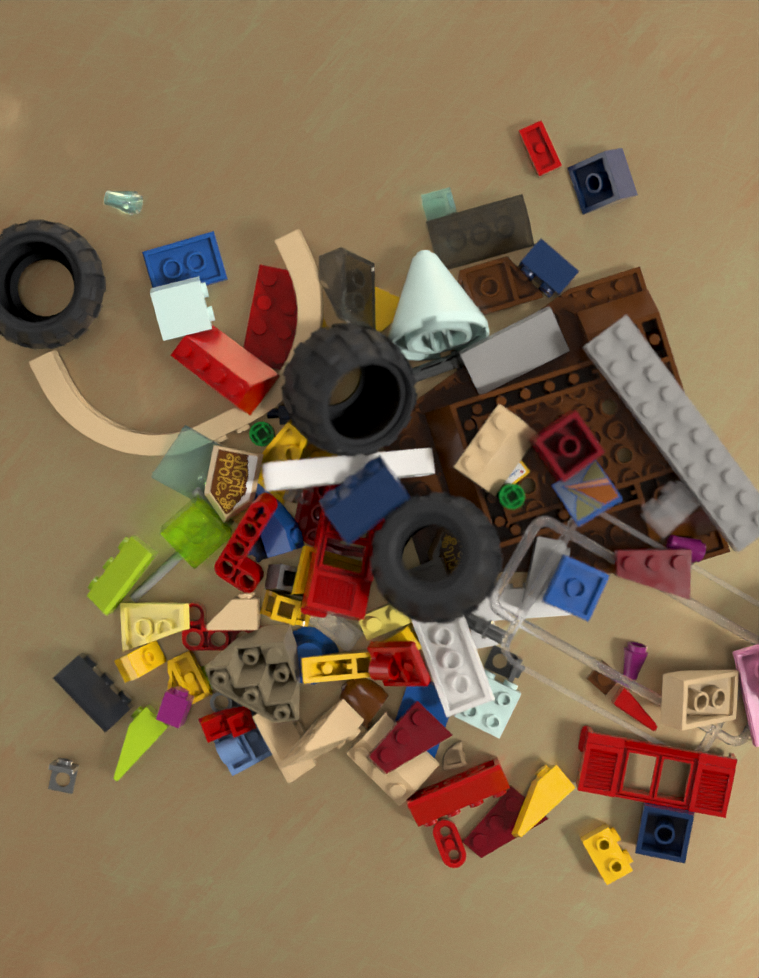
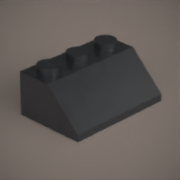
[53,652,134,733]

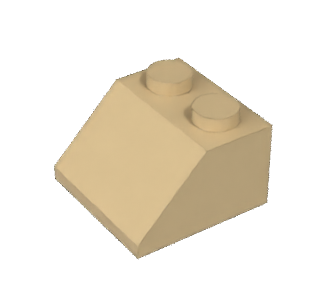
[207,592,261,630]

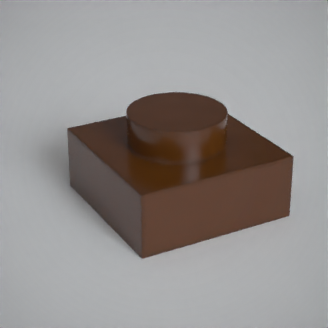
[586,660,622,696]

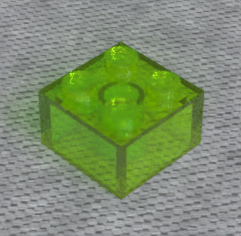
[160,494,232,569]

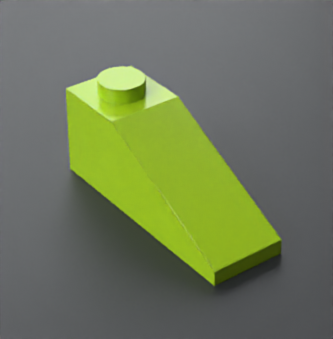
[113,704,169,781]

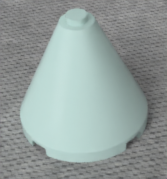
[388,250,489,361]

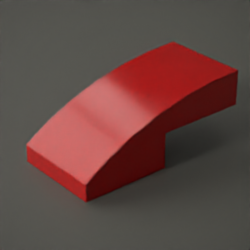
[198,706,257,743]

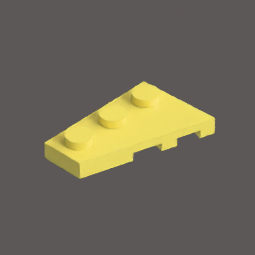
[120,601,190,652]

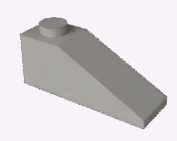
[521,536,570,612]

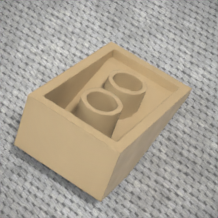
[661,670,739,730]
[280,699,364,768]

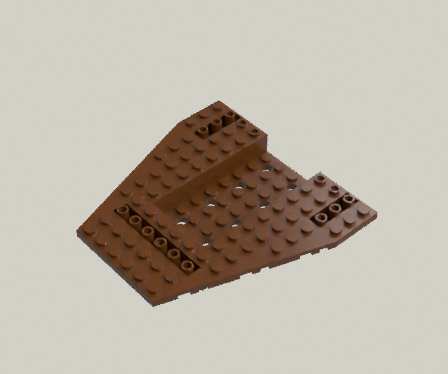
[383,266,730,574]

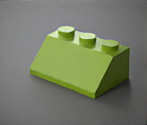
[87,535,158,615]

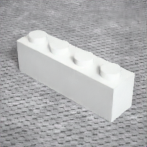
[473,582,571,621]

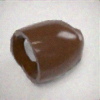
[339,678,389,730]

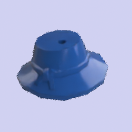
[293,627,339,685]

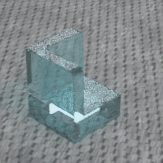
[421,187,457,222]

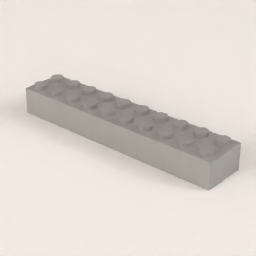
[583,315,759,552]

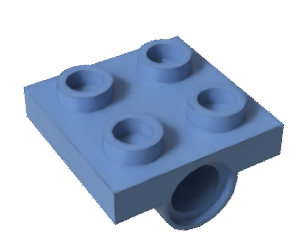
[214,710,272,776]

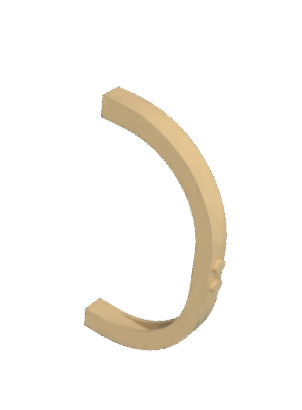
[29,230,324,456]

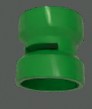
[249,422,275,447]
[498,484,525,509]

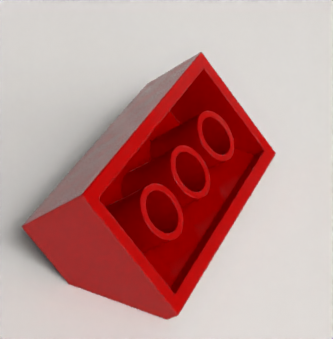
[170,325,281,416]
[407,757,510,828]

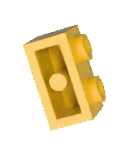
[580,823,633,885]

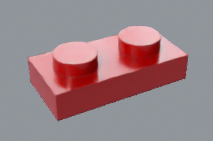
[518,120,562,177]

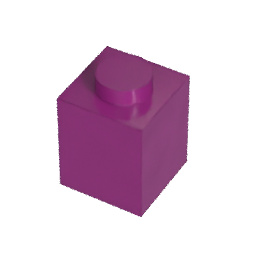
[156,686,195,729]

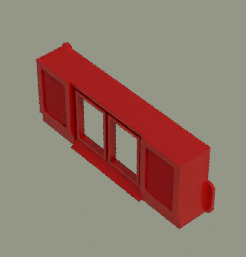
[300,484,385,621]
[576,725,737,818]

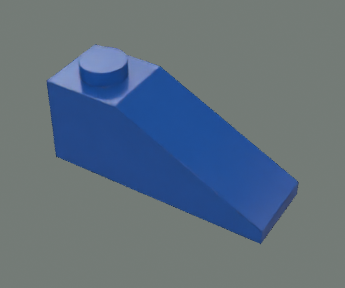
[254,484,305,558]

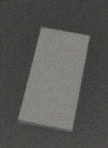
[458,306,569,395]

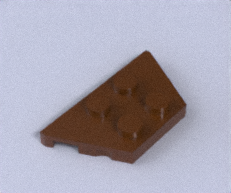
[457,256,544,316]

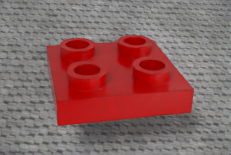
[367,641,431,686]

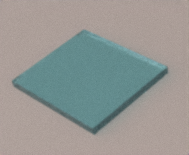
[151,425,222,507]

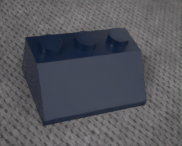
[319,455,410,545]

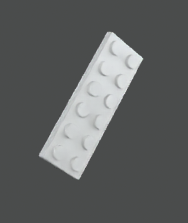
[407,557,495,717]

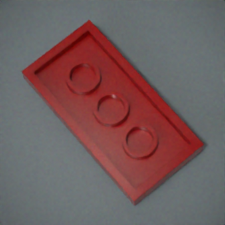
[243,264,298,370]

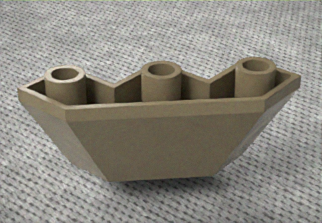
[205,623,300,723]

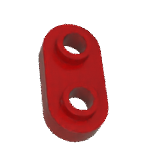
[433,818,466,868]

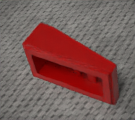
[611,685,658,731]

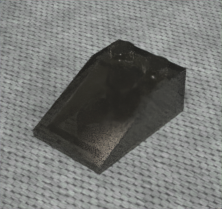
[319,247,376,330]

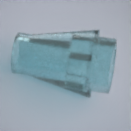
[104,190,143,216]

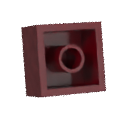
[528,410,605,482]

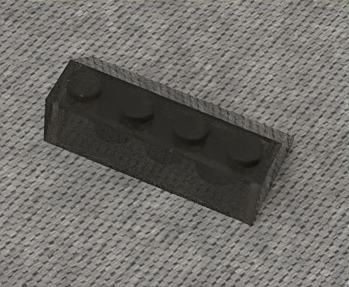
[425,194,534,270]

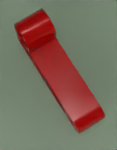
[214,493,278,593]
[182,601,264,651]

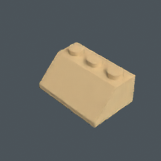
[454,404,537,496]
[346,711,440,806]
[252,712,318,784]

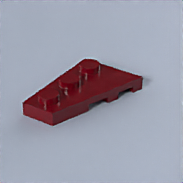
[614,548,692,600]
[367,701,453,774]
[462,785,549,858]

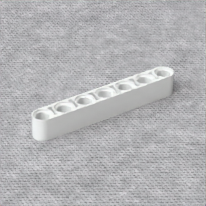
[262,448,435,491]

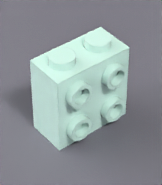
[150,276,215,341]
[454,669,521,739]

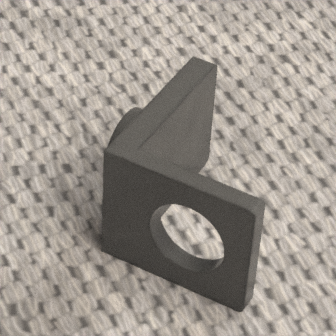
[484,645,524,683]
[48,758,79,794]

